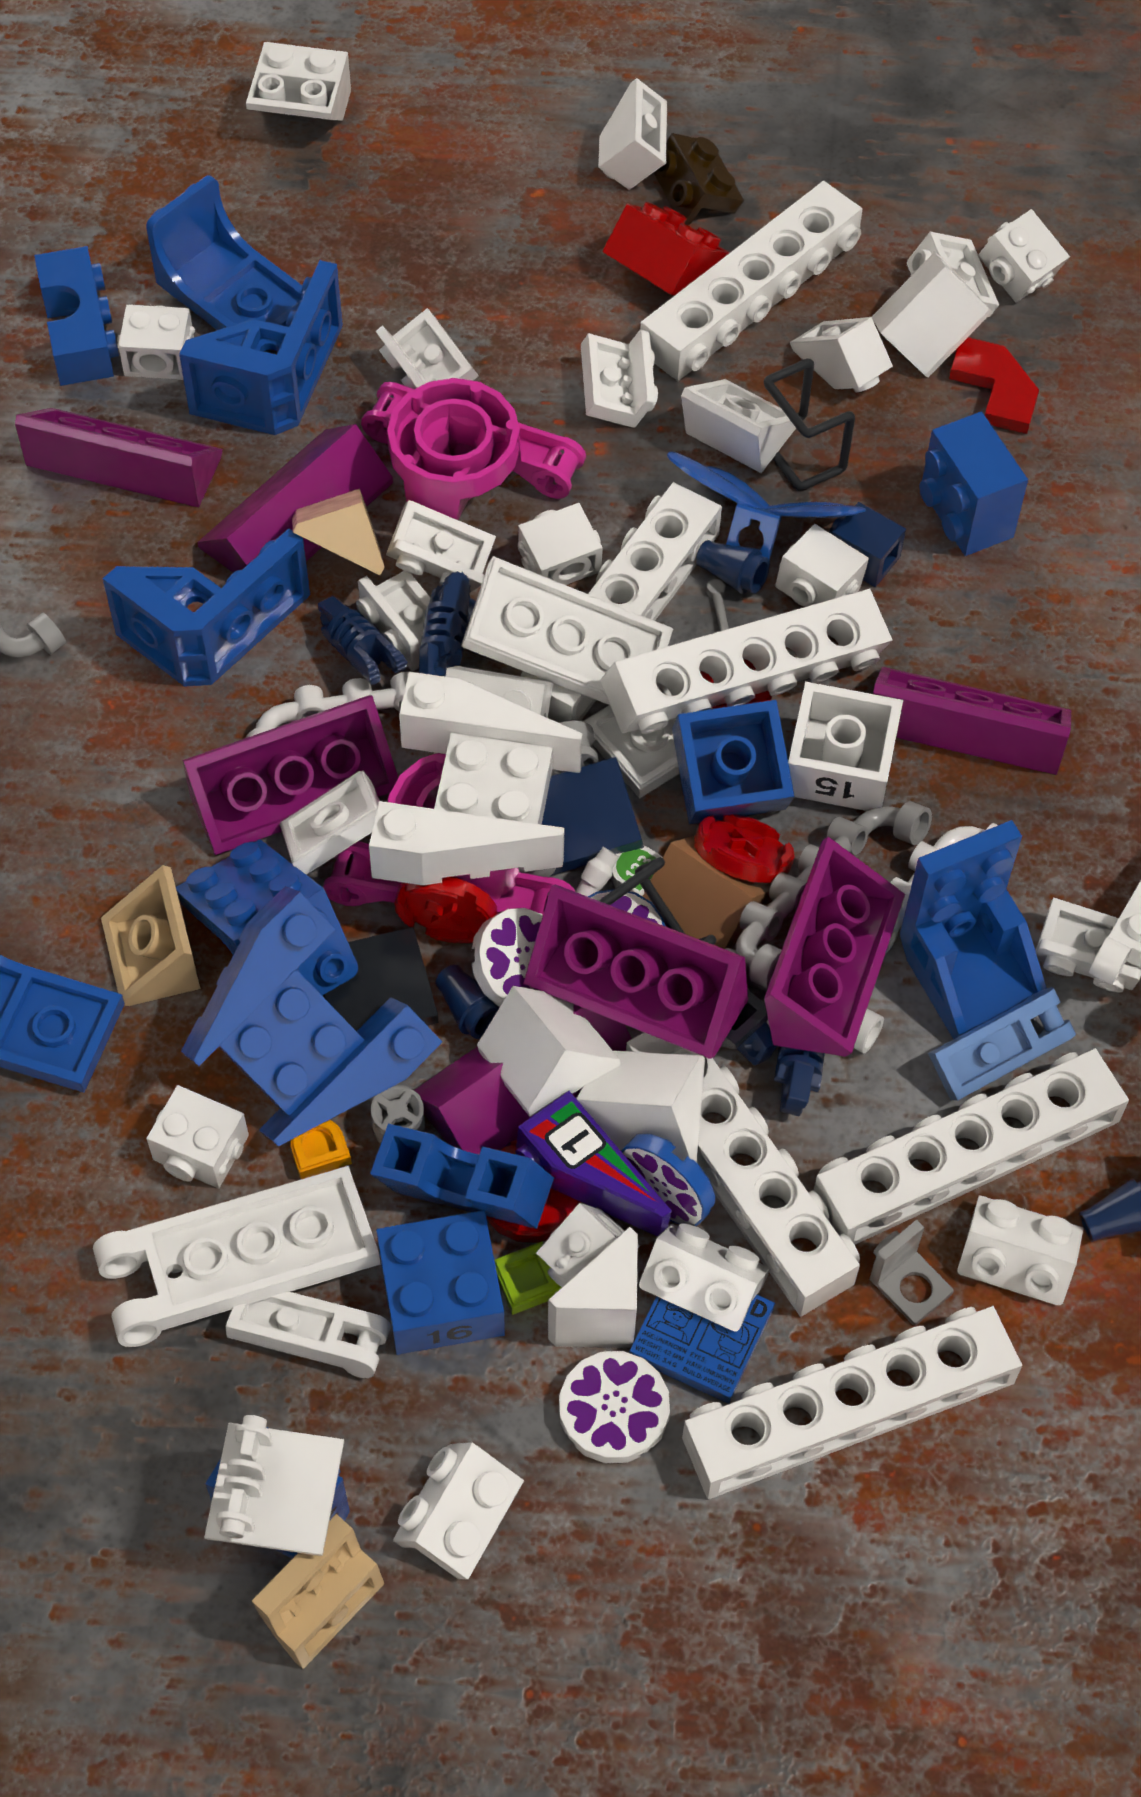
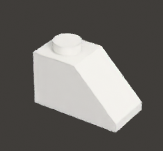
[598,78,667,190]
[790,317,893,392]

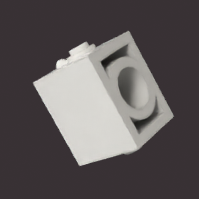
[978,209,1070,303]
[117,305,195,380]
[518,503,603,585]
[775,524,869,607]
[146,1085,249,1189]
[537,1203,640,1287]

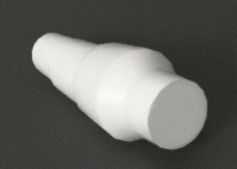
[575,847,619,897]

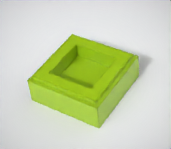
[494,1242,562,1315]

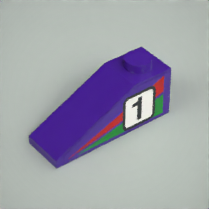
[515,1091,672,1237]

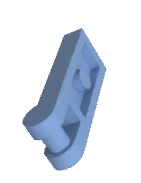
[928,987,1076,1101]

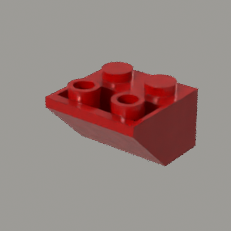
[602,202,729,296]

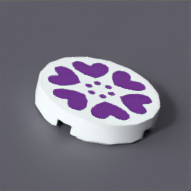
[472,908,543,1007]
[559,1351,670,1464]

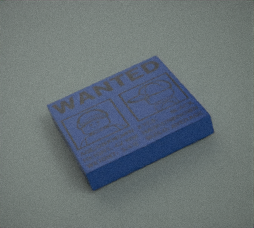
[629,1295,775,1404]

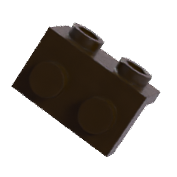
[654,133,744,225]

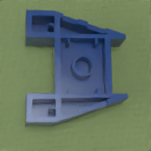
[181,886,442,1146]

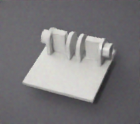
[204,1415,345,1556]

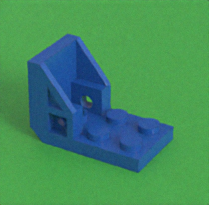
[179,260,343,435]
[102,529,310,687]
[900,820,1047,1039]

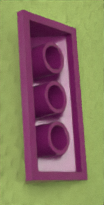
[15,408,223,508]
[198,424,393,573]
[873,666,1071,775]
[182,695,398,855]
[764,837,905,1057]
[523,884,748,1059]
[414,1004,632,1155]

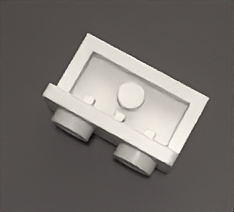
[376,308,479,389]
[581,329,658,428]
[386,500,496,591]
[356,571,430,672]
[1036,897,1141,992]
[957,1195,1084,1305]
[639,1223,770,1331]
[393,1442,524,1580]

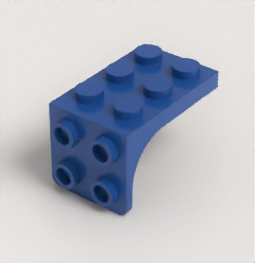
[146,175,302,330]
[176,839,358,996]
[0,955,125,1093]

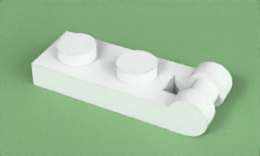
[225,1292,391,1378]

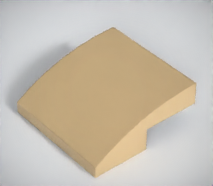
[252,1514,384,1669]

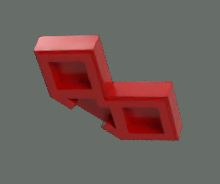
[949,337,1039,434]

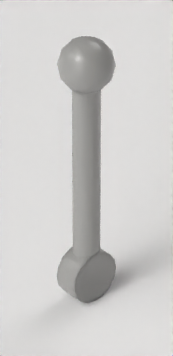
[706,579,729,631]

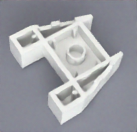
[369,672,582,885]

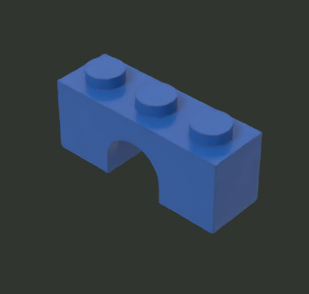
[34,246,119,386]
[370,1123,554,1229]

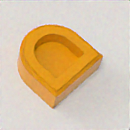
[291,1120,352,1179]

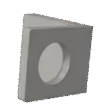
[869,1220,954,1326]

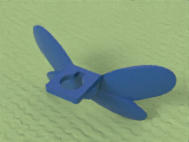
[667,452,866,560]

